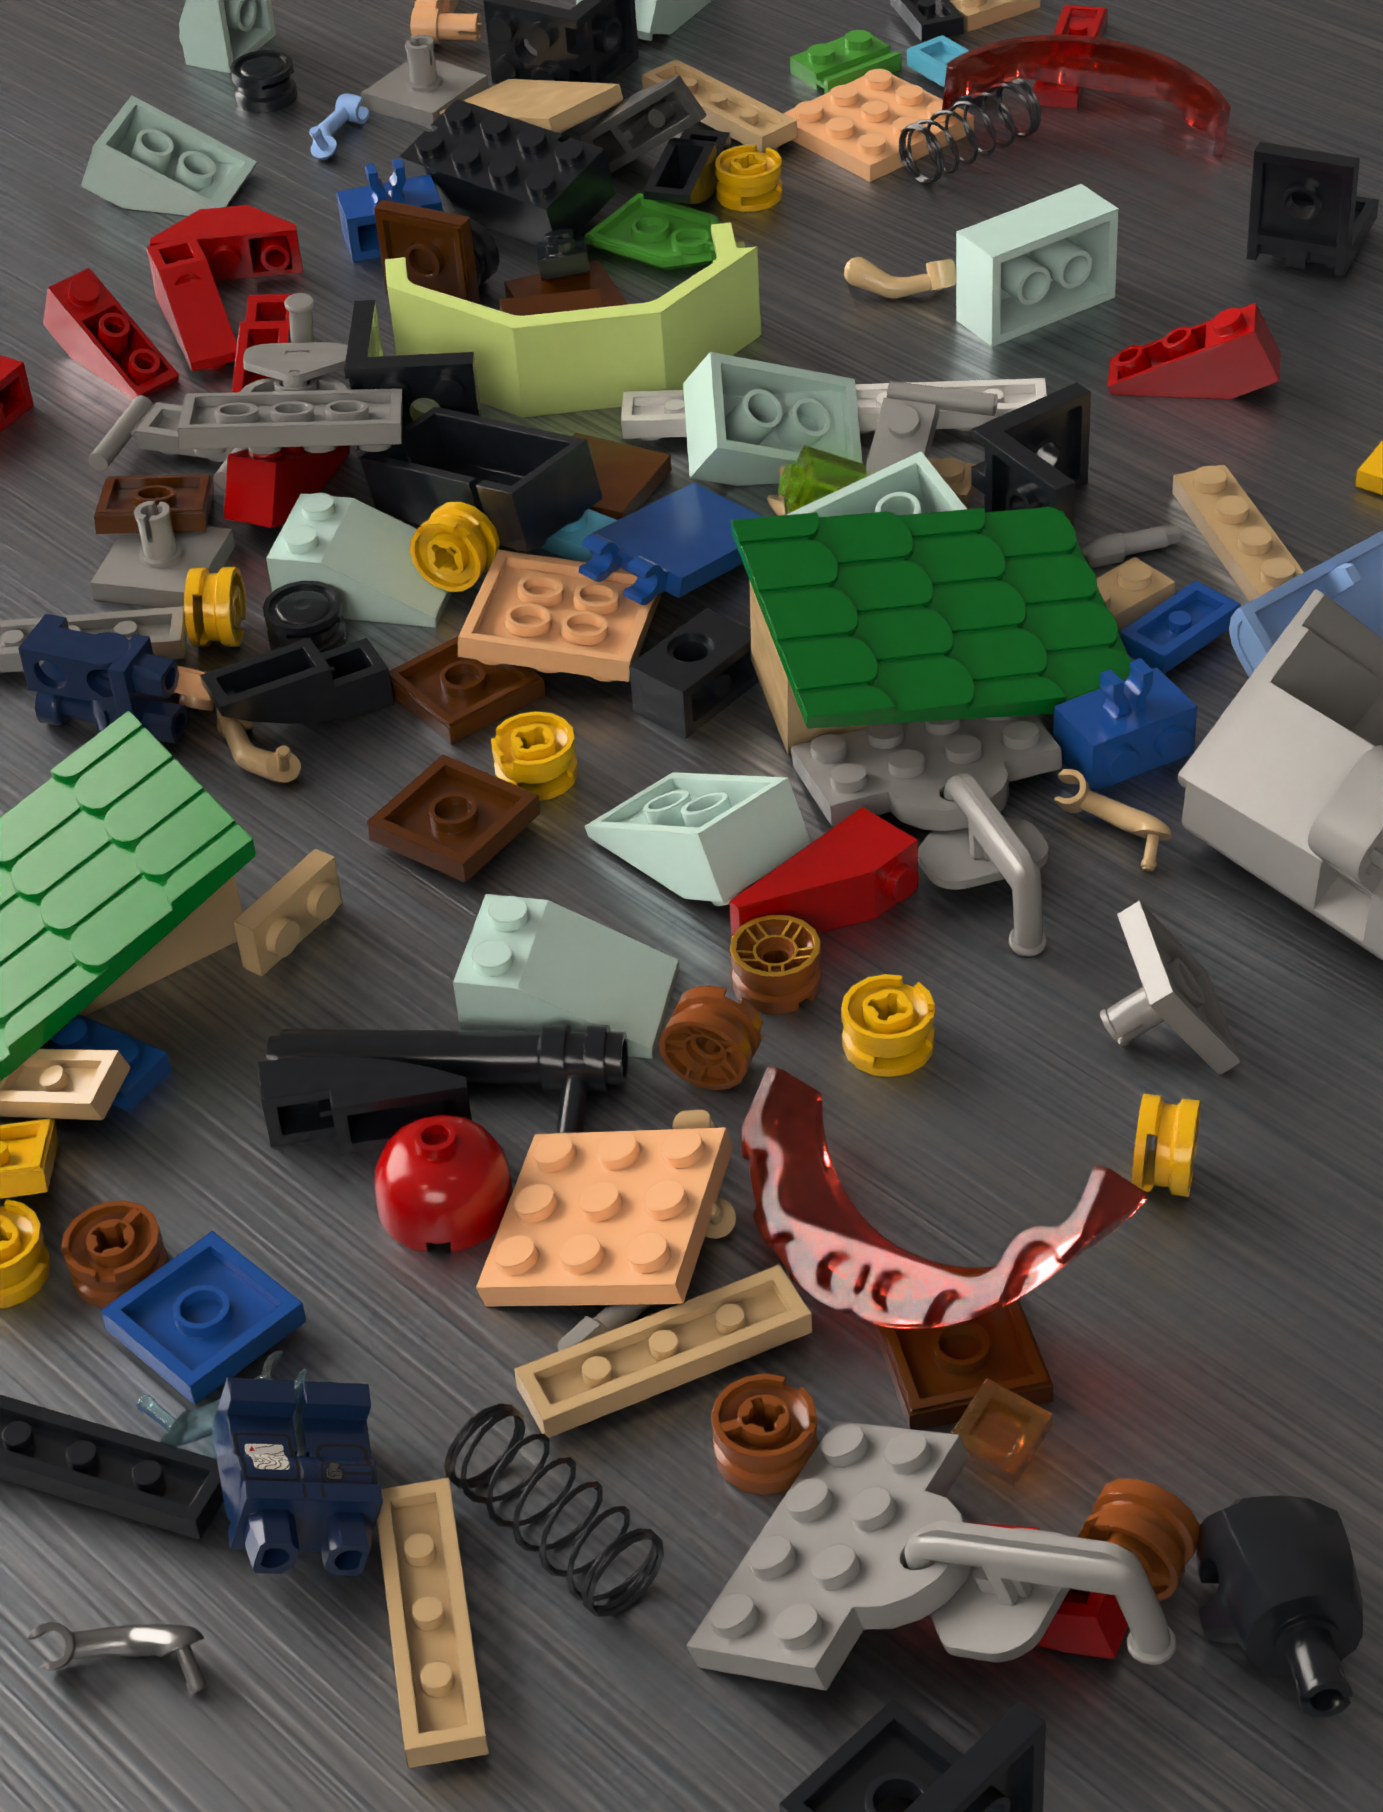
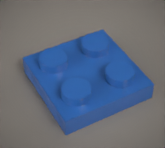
[101,1231,306,1405]

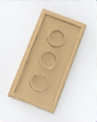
[439,79,624,133]

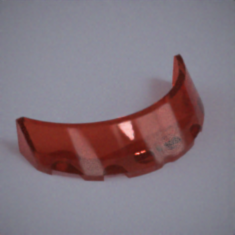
[942,35,1231,157]
[741,1066,1148,1329]

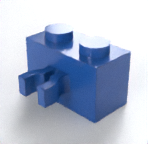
[336,158,443,262]
[1053,658,1197,792]

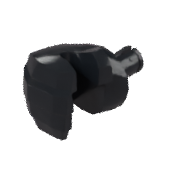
[1196,1496,1363,1718]

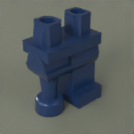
[18,614,189,743]

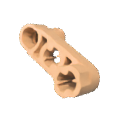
[410,0,482,45]

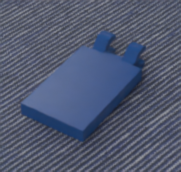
[578,482,763,605]

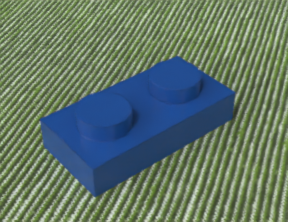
[1119,580,1241,674]
[40,1014,172,1112]

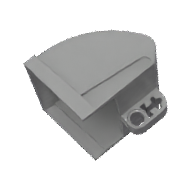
[1178,589,1383,961]

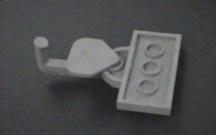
[177,293,403,456]
[791,715,1062,957]
[686,1421,1177,1691]

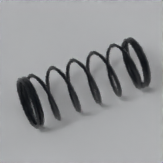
[899,77,1041,184]
[444,1403,664,1617]

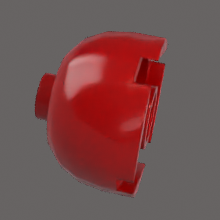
[374,1115,513,1252]

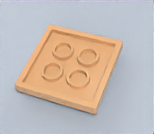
[783,68,974,182]
[458,550,662,682]
[476,1127,733,1307]

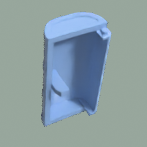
[1229,530,1383,677]

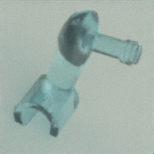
[135,1350,306,1447]

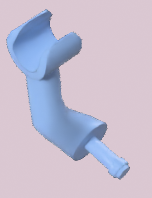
[310,93,370,160]

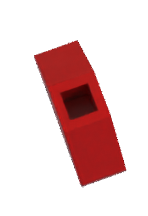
[149,205,303,281]

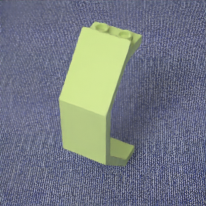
[385,222,762,418]

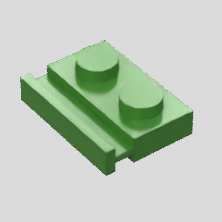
[790,30,902,94]

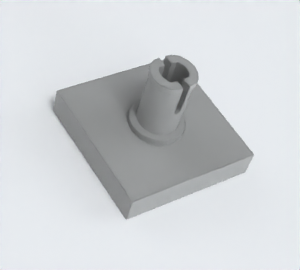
[361,35,489,129]
[90,501,235,608]
[1100,900,1242,1075]

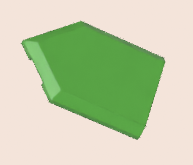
[584,193,720,271]

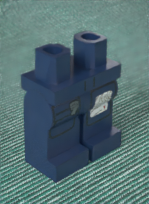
[212,1377,383,1576]

